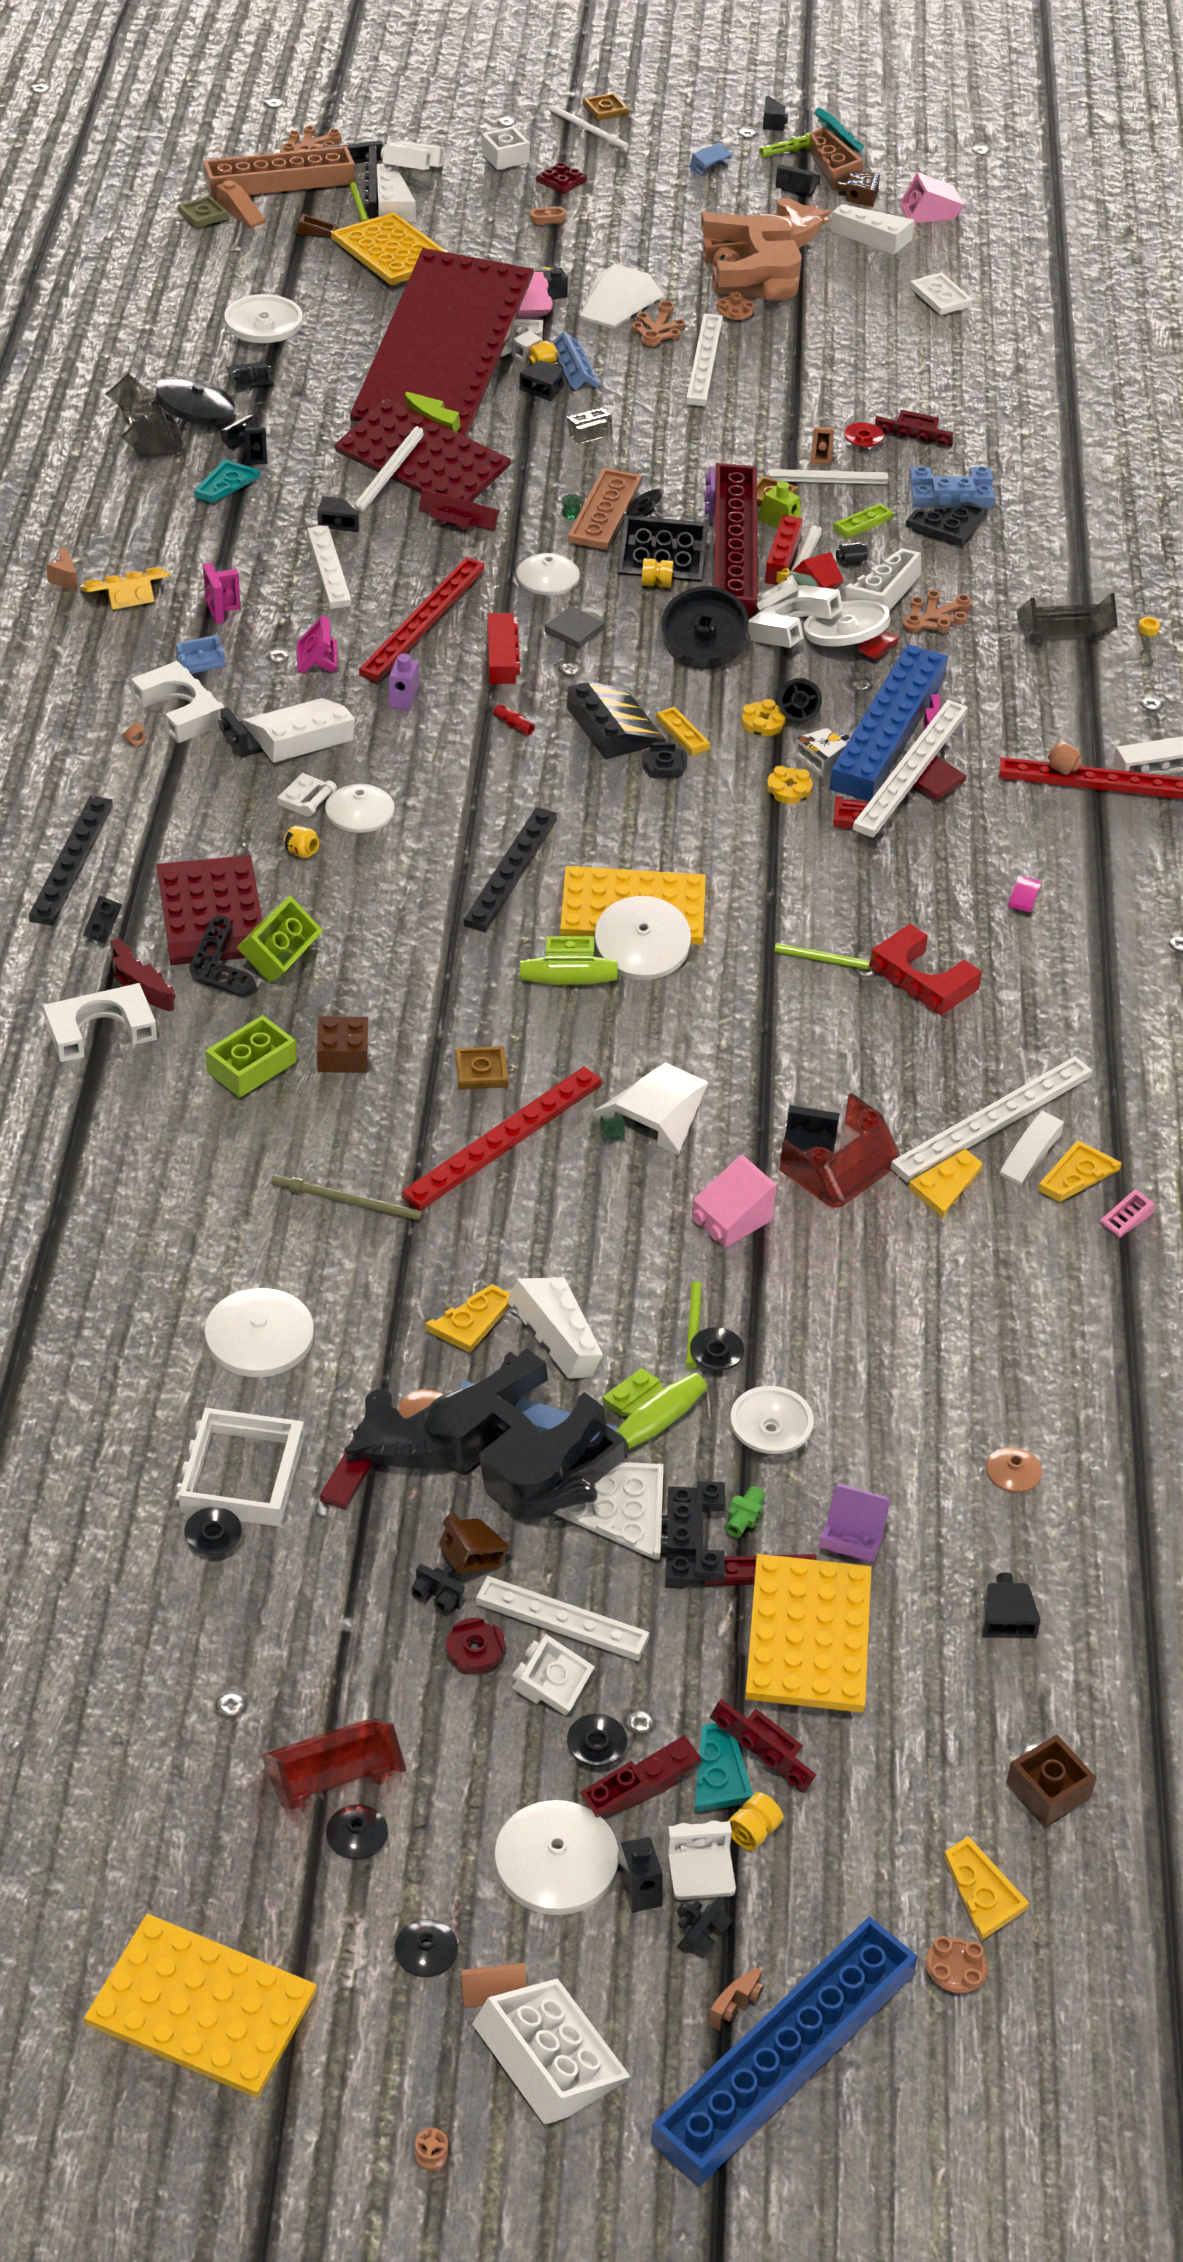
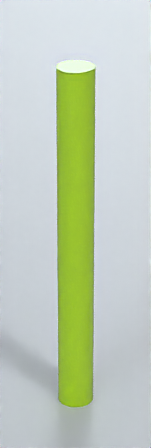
[349,182,369,222]
[774,943,870,970]
[686,1281,702,1369]

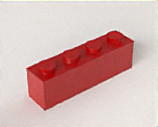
[765,515,803,585]
[487,613,520,684]

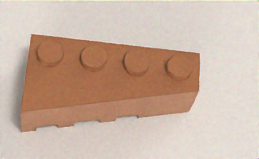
[810,127,863,190]

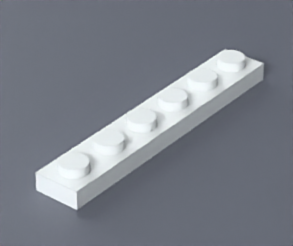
[307,526,351,609]
[476,1576,650,1661]

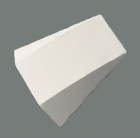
[580,264,665,329]
[592,1063,708,1155]

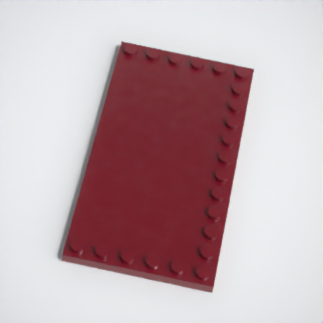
[350,248,534,437]

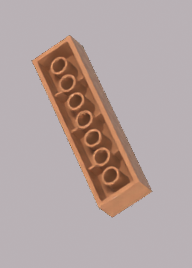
[203,146,355,199]

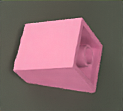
[899,172,963,223]
[516,272,553,319]
[692,1155,777,1248]

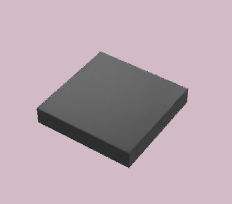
[545,606,605,648]

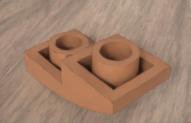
[708,1968,764,2031]

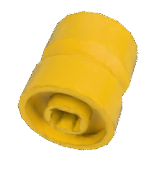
[641,558,674,589]
[727,1792,784,1851]

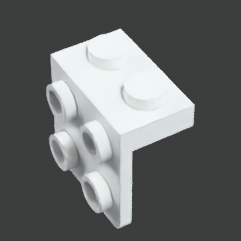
[666,1821,736,1900]

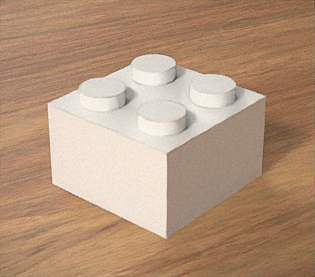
[481,126,530,170]

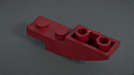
[110,938,176,1012]
[580,1735,702,1818]

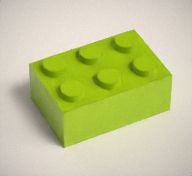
[237,895,323,983]
[205,1015,297,1098]

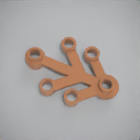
[280,126,342,153]
[632,301,685,347]
[902,590,972,633]

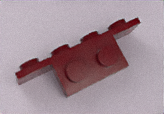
[875,410,953,446]
[418,489,499,530]
[709,1699,817,1793]

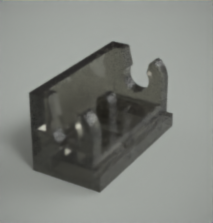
[567,408,613,444]

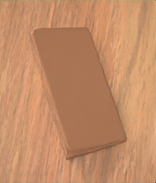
[461,1963,526,2008]

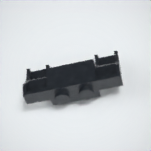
[660,1481,725,1589]

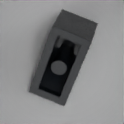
[763,96,789,131]
[244,427,267,465]
[317,496,359,533]

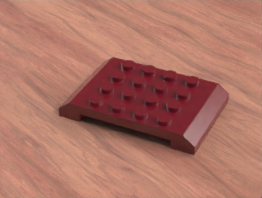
[156,855,262,966]

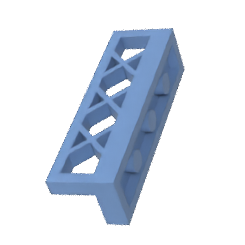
[553,331,600,391]

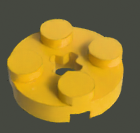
[741,699,786,737]
[767,766,813,804]

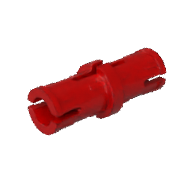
[493,703,535,736]

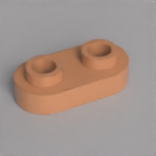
[530,207,566,225]

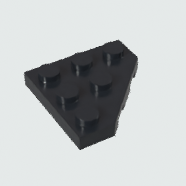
[905,502,988,546]

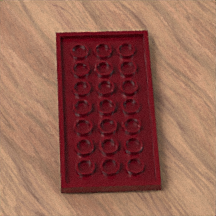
[334,398,511,502]

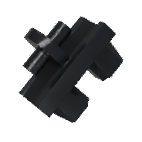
[220,415,255,449]
[83,895,122,945]
[411,1564,465,1614]
[676,1896,732,1958]

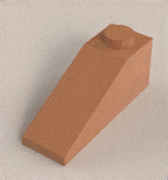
[216,180,266,228]

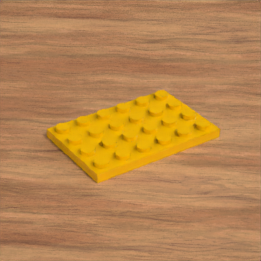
[331,212,447,285]
[560,866,706,945]
[745,1554,872,1713]
[84,1914,317,2099]

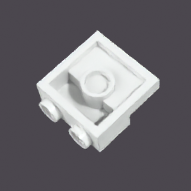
[512,1634,595,1716]

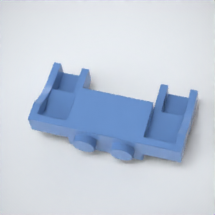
[909,466,995,508]

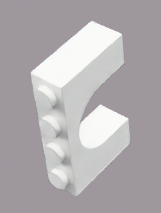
[381,141,445,170]
[748,585,843,648]
[131,661,224,743]
[43,983,157,1062]

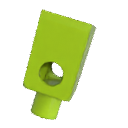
[758,481,801,529]

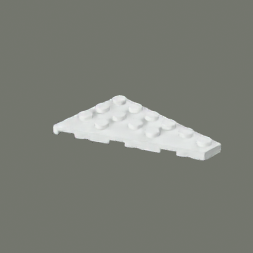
[554,1462,664,1560]

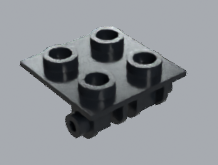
[226,361,274,390]

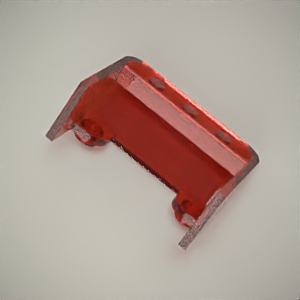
[779,1093,900,1208]
[262,1718,407,1810]

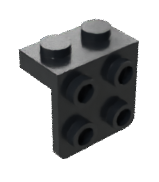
[775,164,820,195]
[218,707,262,756]
[780,1105,840,1169]

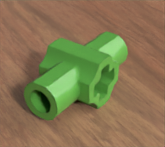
[725,1486,765,1538]

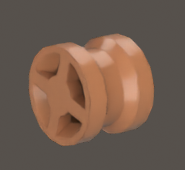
[415,2128,448,2171]

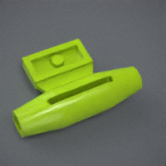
[520,936,618,985]
[602,1368,707,1450]

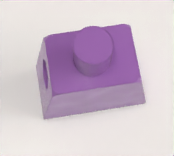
[388,654,420,711]

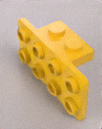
[79,567,170,610]

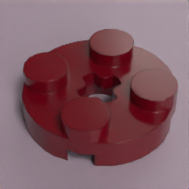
[446,1618,505,1675]

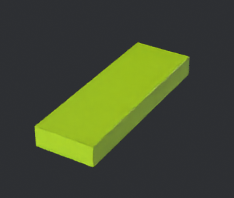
[833,503,894,539]

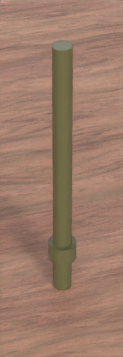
[271,1174,422,1222]

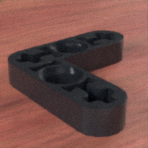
[189,915,257,997]

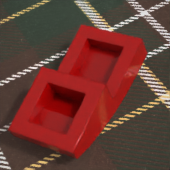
[857,631,900,659]

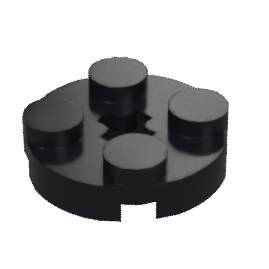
[642,742,687,778]

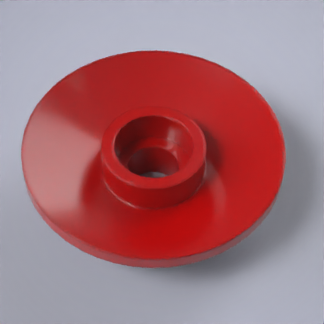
[844,422,884,447]

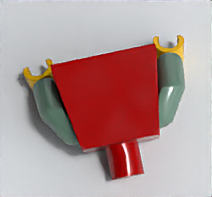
[776,552,843,590]

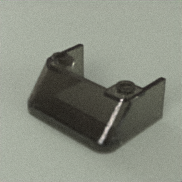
[106,373,185,458]
[1017,593,1118,644]

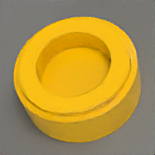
[1138,617,1160,636]

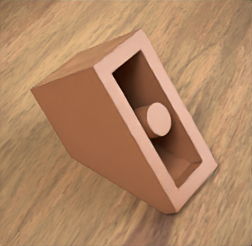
[811,427,834,465]

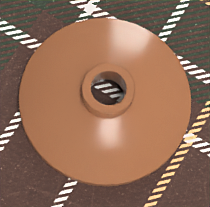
[986,1447,1042,1493]

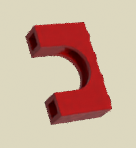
[869,923,982,1016]

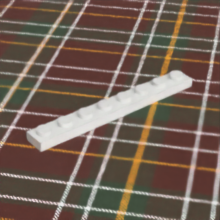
[686,314,723,406]

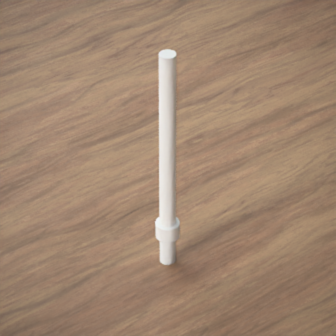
[549,105,629,150]

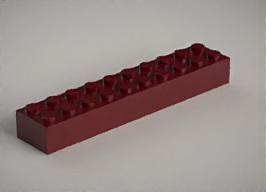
[712,463,757,620]

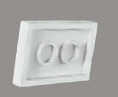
[910,273,973,315]

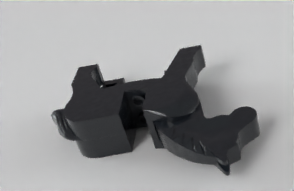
[344,1348,628,1520]

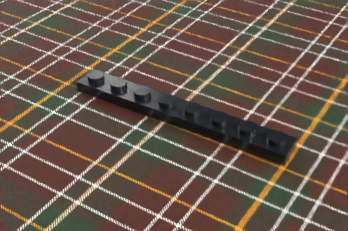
[29,795,113,926]
[464,807,557,933]

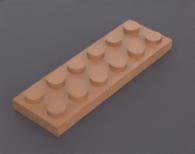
[568,468,642,550]

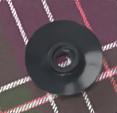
[626,489,662,516]
[690,1327,744,1371]
[184,1507,242,1555]
[567,1714,627,1767]
[326,1804,388,1860]
[395,1919,458,1977]

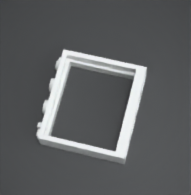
[175,1408,304,1527]

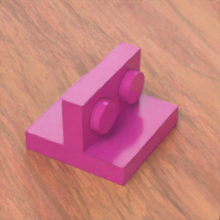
[203,563,241,624]
[296,615,338,674]

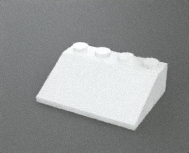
[242,698,355,763]
[472,1978,631,2125]

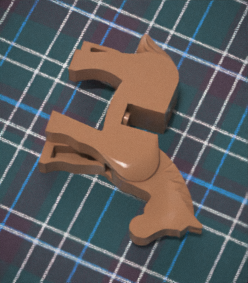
[701,198,831,301]

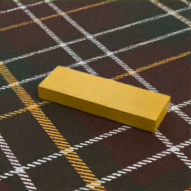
[655,707,711,756]

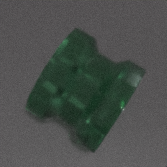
[561,494,583,520]
[600,1114,625,1141]

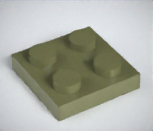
[178,195,229,228]

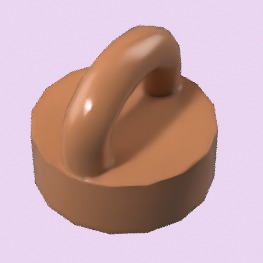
[122,722,146,746]

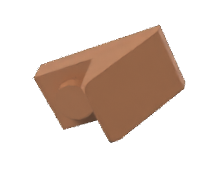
[46,548,78,590]

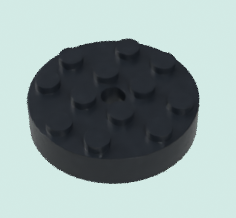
[662,586,749,669]

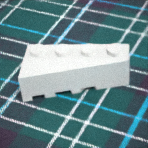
[377,163,416,222]
[831,204,915,255]
[845,549,921,611]
[507,1277,603,1379]

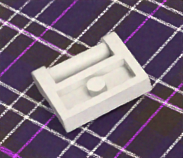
[757,575,798,611]
[277,773,337,817]

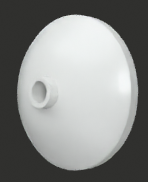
[517,553,580,595]
[325,784,394,833]
[730,1386,814,1454]

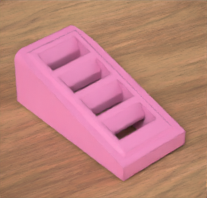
[1100,1189,1155,1238]

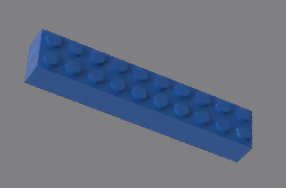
[829,644,948,802]
[650,1916,918,2187]

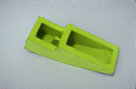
[405,392,460,432]

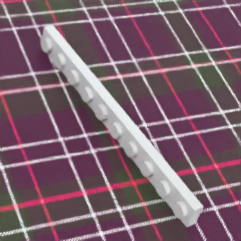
[853,700,968,838]
[891,1056,1092,1183]

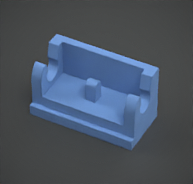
[689,143,732,175]
[175,635,225,674]

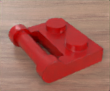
[833,796,869,829]

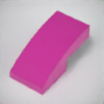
[923,694,940,730]
[1008,875,1042,912]

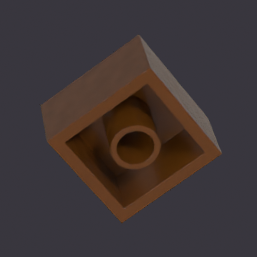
[317,1016,369,1073]
[1006,1734,1097,1826]

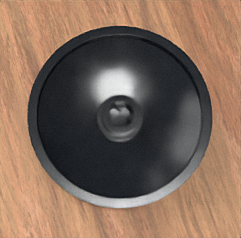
[155,376,235,425]

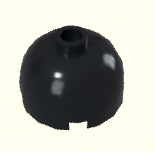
[778,678,822,723]

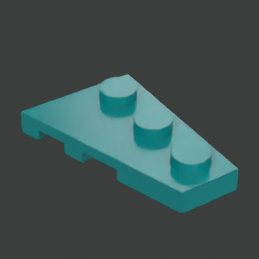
[814,107,864,152]
[194,459,261,503]
[694,1723,753,1813]

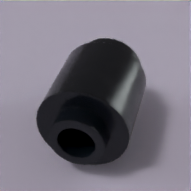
[836,542,868,566]

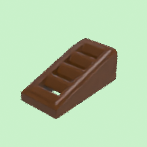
[296,214,338,237]

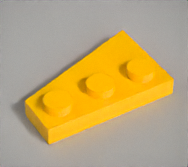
[1038,1140,1122,1202]
[908,1149,983,1218]
[425,1284,511,1353]
[944,1836,1029,1941]

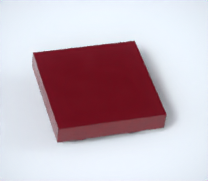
[536,162,587,194]
[913,756,967,801]

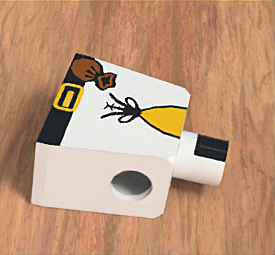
[795,728,850,778]

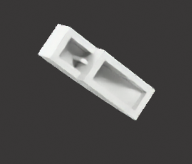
[999,1111,1064,1186]

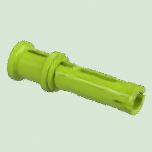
[759,133,810,159]

